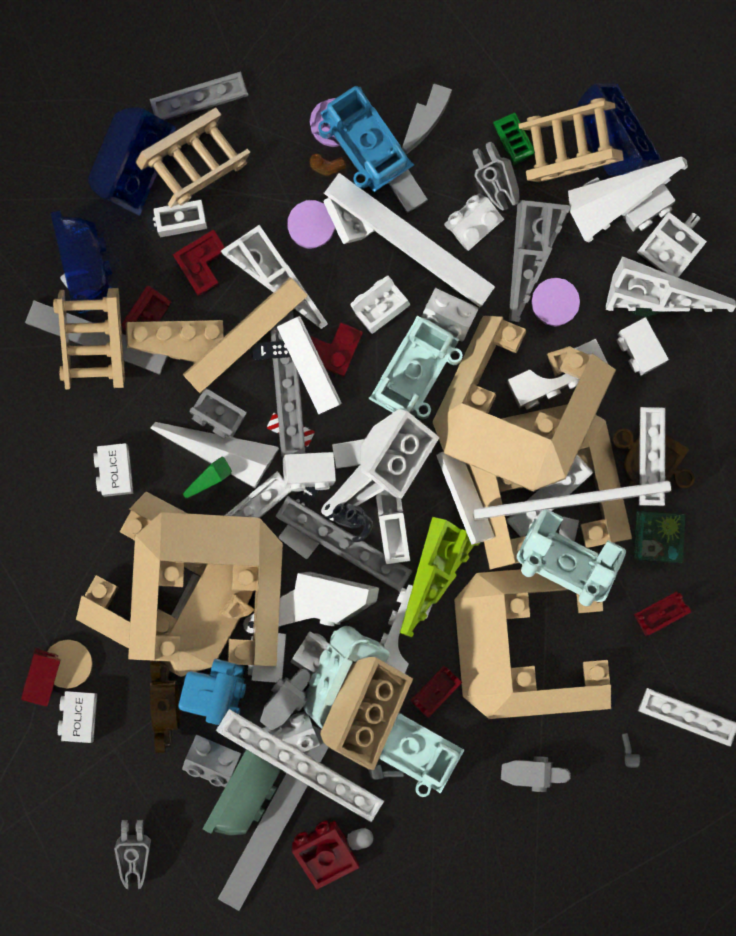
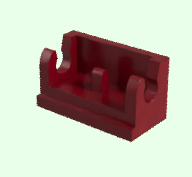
[121,285,172,330]
[634,591,691,636]
[21,648,61,707]
[410,666,462,718]

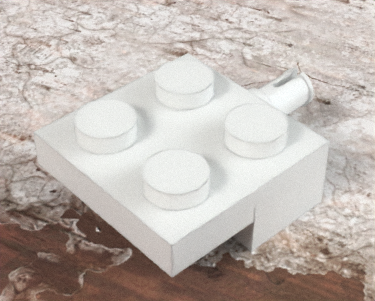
[637,212,707,278]

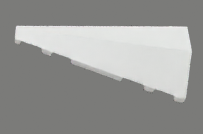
[221,225,328,329]
[606,256,736,312]

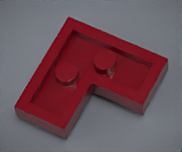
[173,229,225,296]
[309,323,363,377]

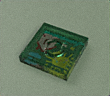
[633,511,686,563]

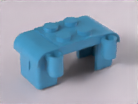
[318,86,414,192]
[178,659,246,725]

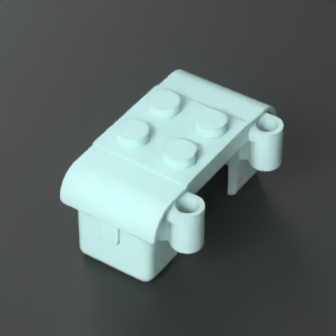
[369,316,462,419]
[517,509,626,606]
[303,626,389,729]
[379,713,464,797]

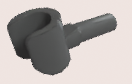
[622,733,640,768]
[368,764,404,779]

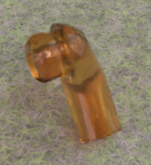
[310,154,346,176]

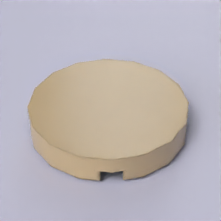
[47,640,93,689]

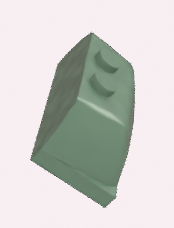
[203,749,281,835]

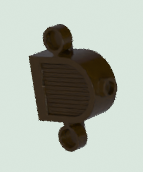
[613,428,695,489]
[150,660,181,753]

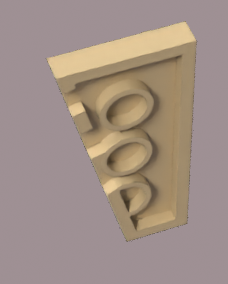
[126,320,224,363]

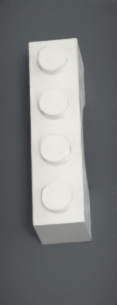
[507,339,608,410]
[380,585,432,674]

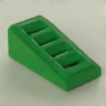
[493,113,535,166]
[183,456,232,498]

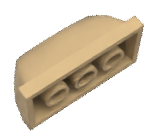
[320,657,413,770]

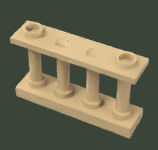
[519,98,624,183]
[136,107,250,208]
[53,288,125,389]

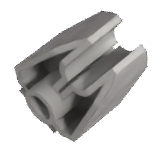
[473,142,519,211]
[260,668,311,730]
[501,756,571,792]
[114,820,151,889]

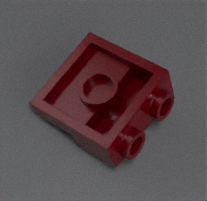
[292,820,359,890]

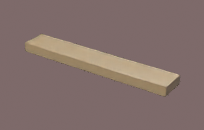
[183,277,307,393]

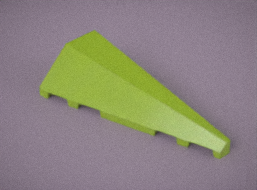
[400,517,480,637]

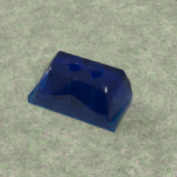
[576,83,664,176]
[88,107,176,216]
[51,210,112,314]

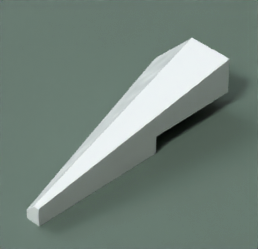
[568,157,688,242]
[151,422,279,488]

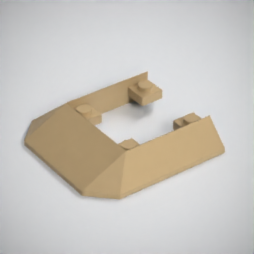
[433,316,616,491]
[467,404,632,569]
[76,492,255,677]
[128,512,283,666]
[454,569,611,719]

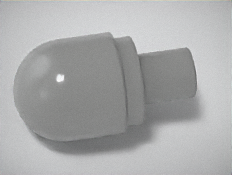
[346,828,373,850]

